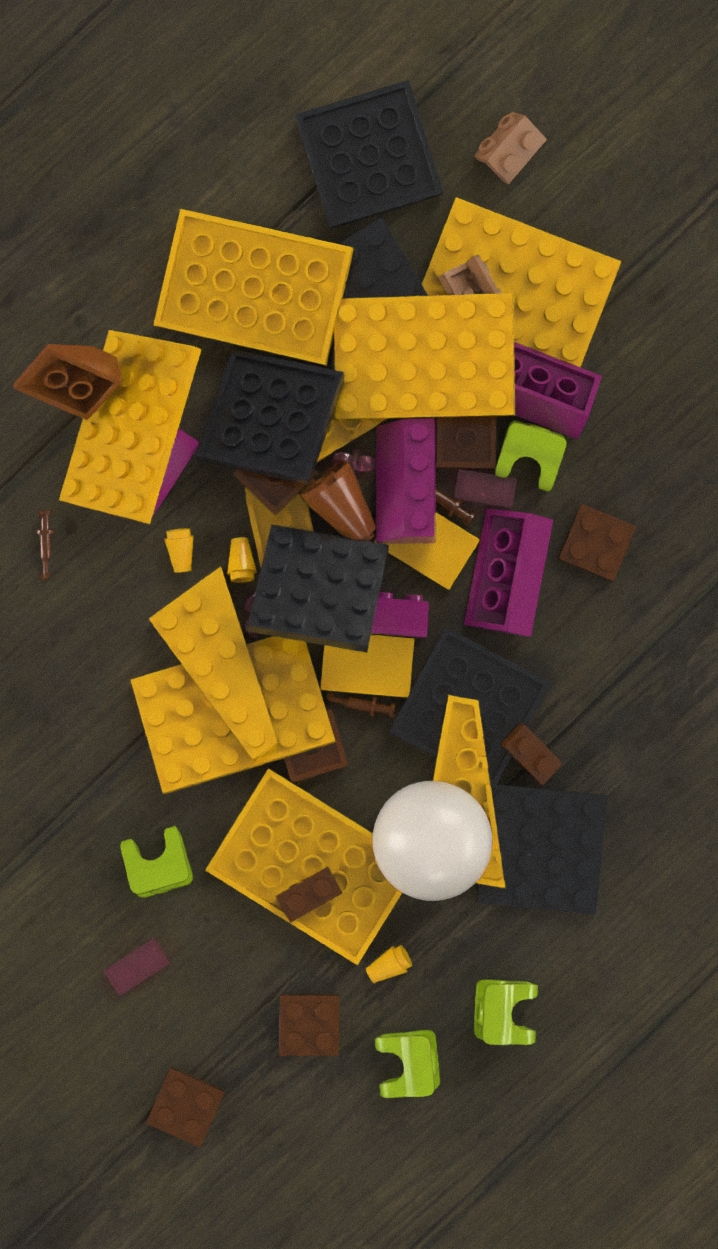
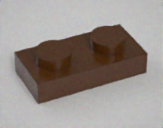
[500,723,563,785]
[276,866,343,923]

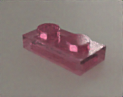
[453,469,517,509]
[104,937,171,996]

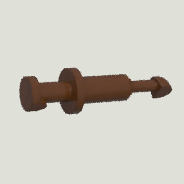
[436,488,476,526]
[35,510,55,581]
[326,693,396,718]

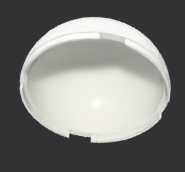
[372,781,492,901]

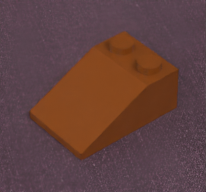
[13,344,123,420]

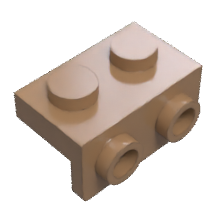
[475,112,547,184]
[438,255,502,295]

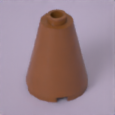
[299,461,376,541]

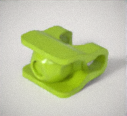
[495,420,566,492]
[121,826,193,898]
[474,979,538,1045]
[375,1030,440,1098]

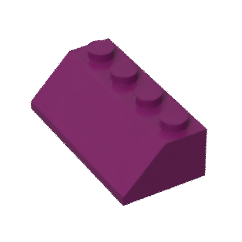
[514,342,602,439]
[376,418,436,544]
[464,508,553,637]
[371,592,429,638]

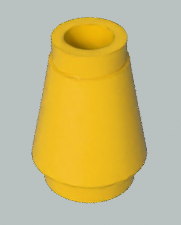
[164,528,194,572]
[227,537,257,583]
[366,945,412,983]

